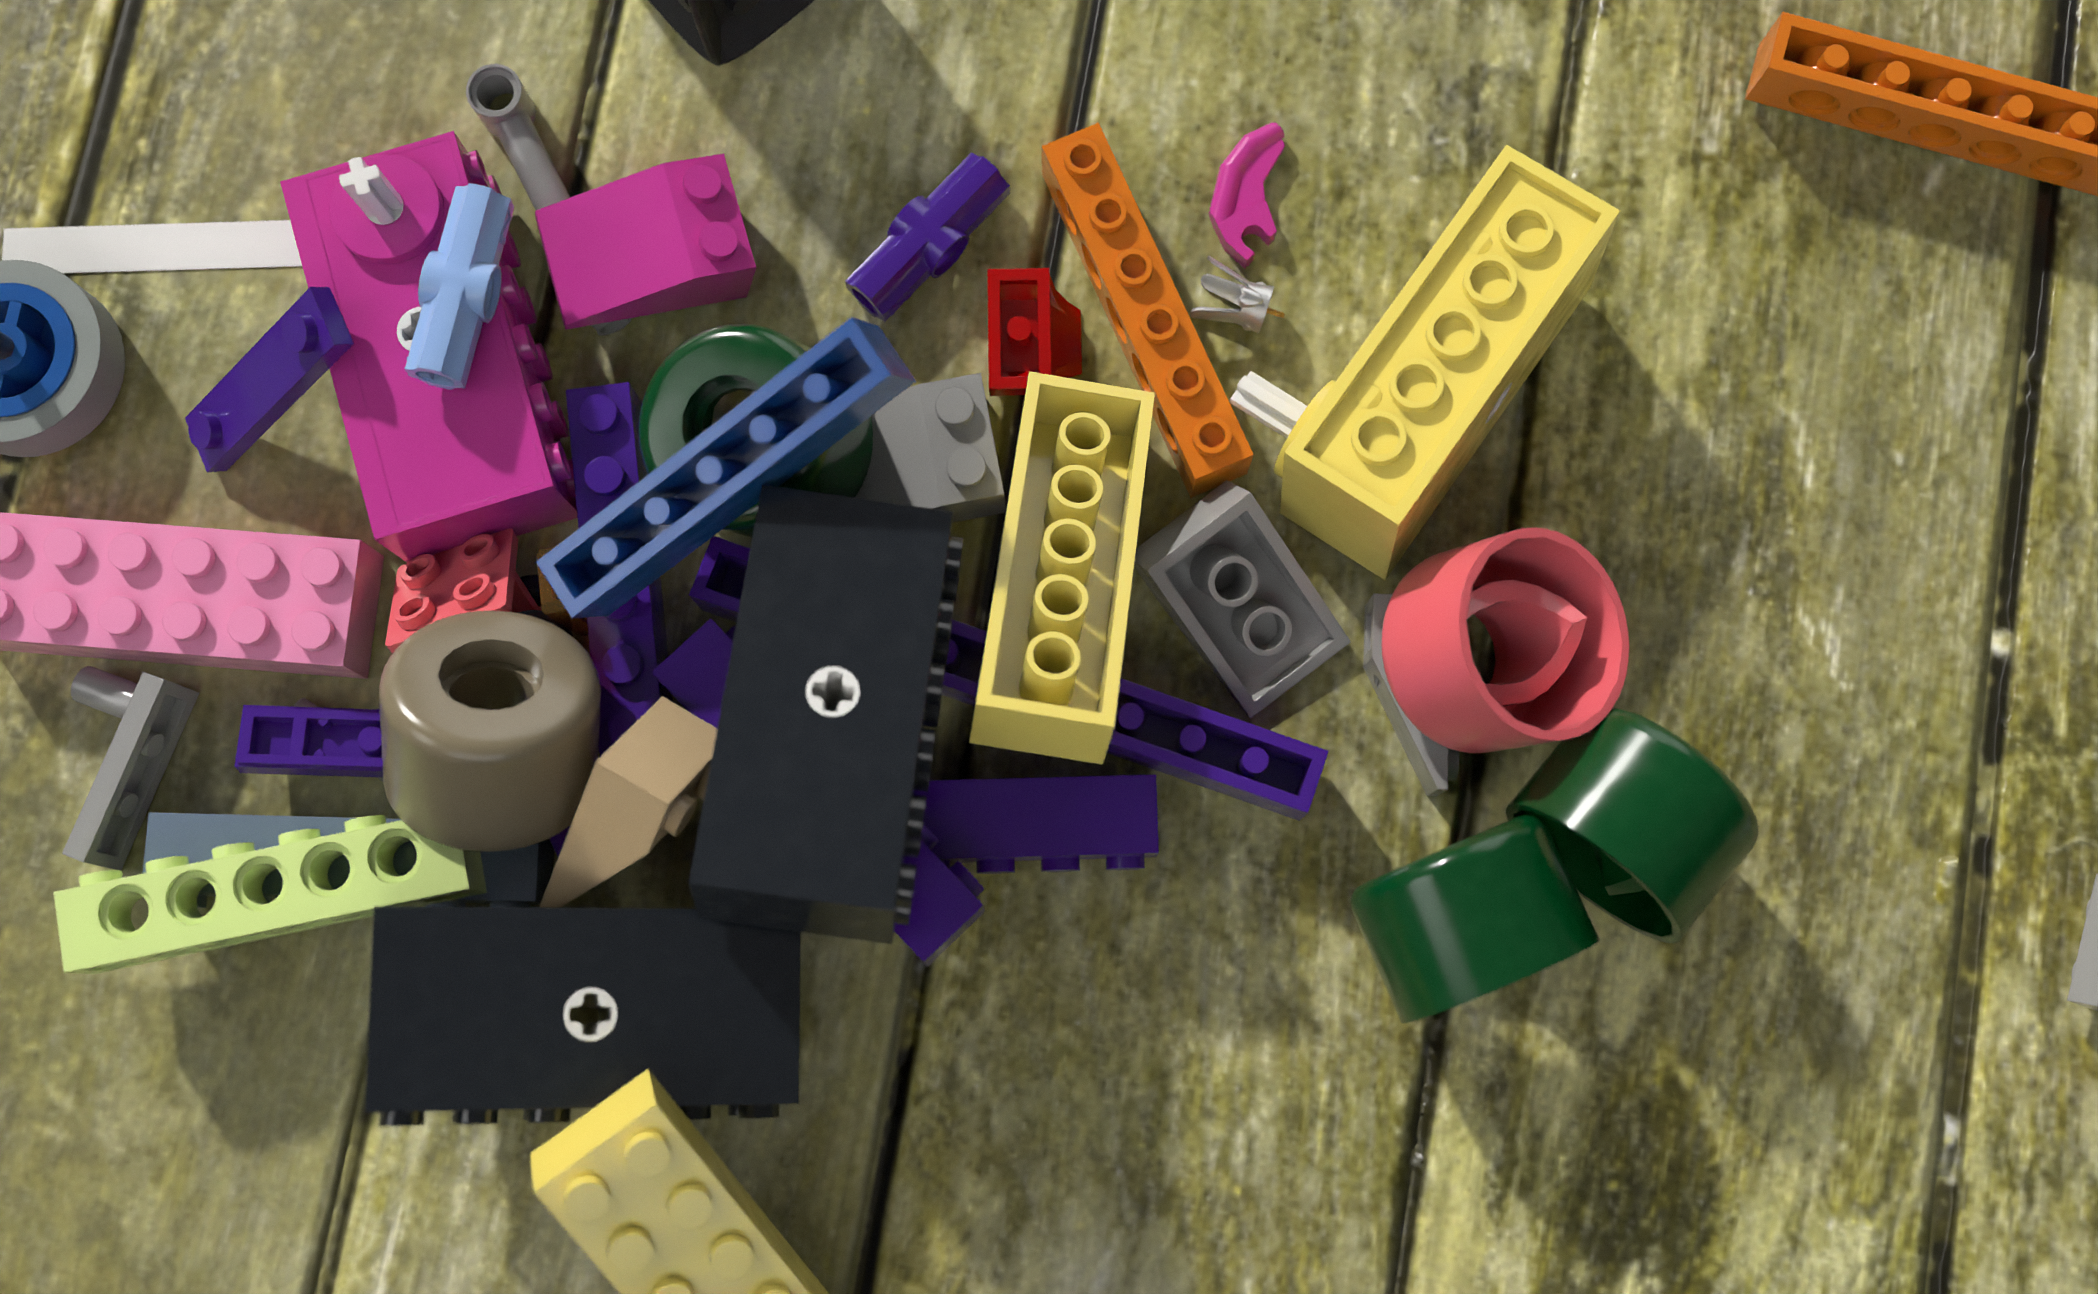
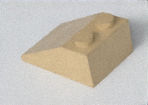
[540,696,717,908]

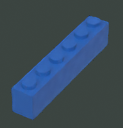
[536,317,916,618]

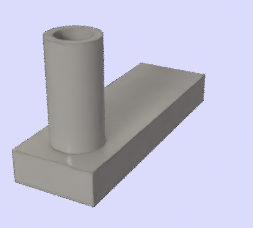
[62,666,199,870]

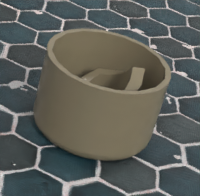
[379,610,601,852]

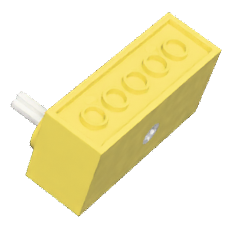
[1230,144,1620,580]

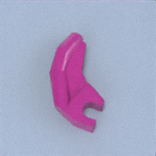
[1209,122,1285,269]

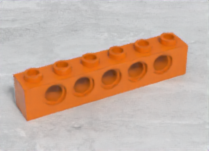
[1745,12,2098,196]
[1042,122,1254,498]

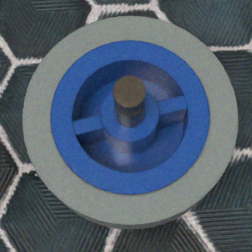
[0,260,125,457]

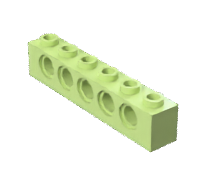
[53,815,487,974]

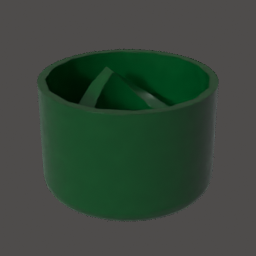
[639,324,873,537]
[1506,708,1759,943]
[1350,815,1600,1024]

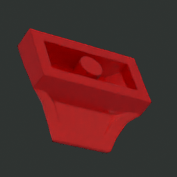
[987,268,1082,396]

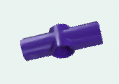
[845,152,1010,322]

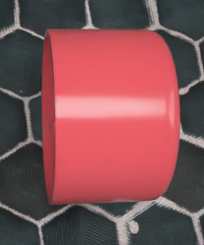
[1381,527,1629,754]

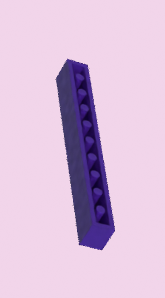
[689,536,1329,821]

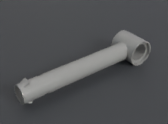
[466,64,632,336]

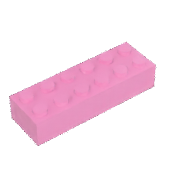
[0,512,384,679]

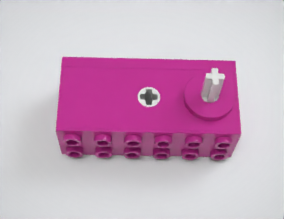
[280,131,577,563]

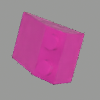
[535,154,756,330]

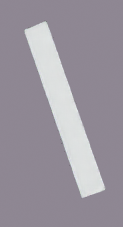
[2,220,302,273]

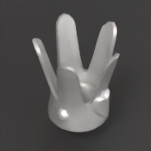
[1189,255,1285,333]

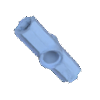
[405,183,514,390]

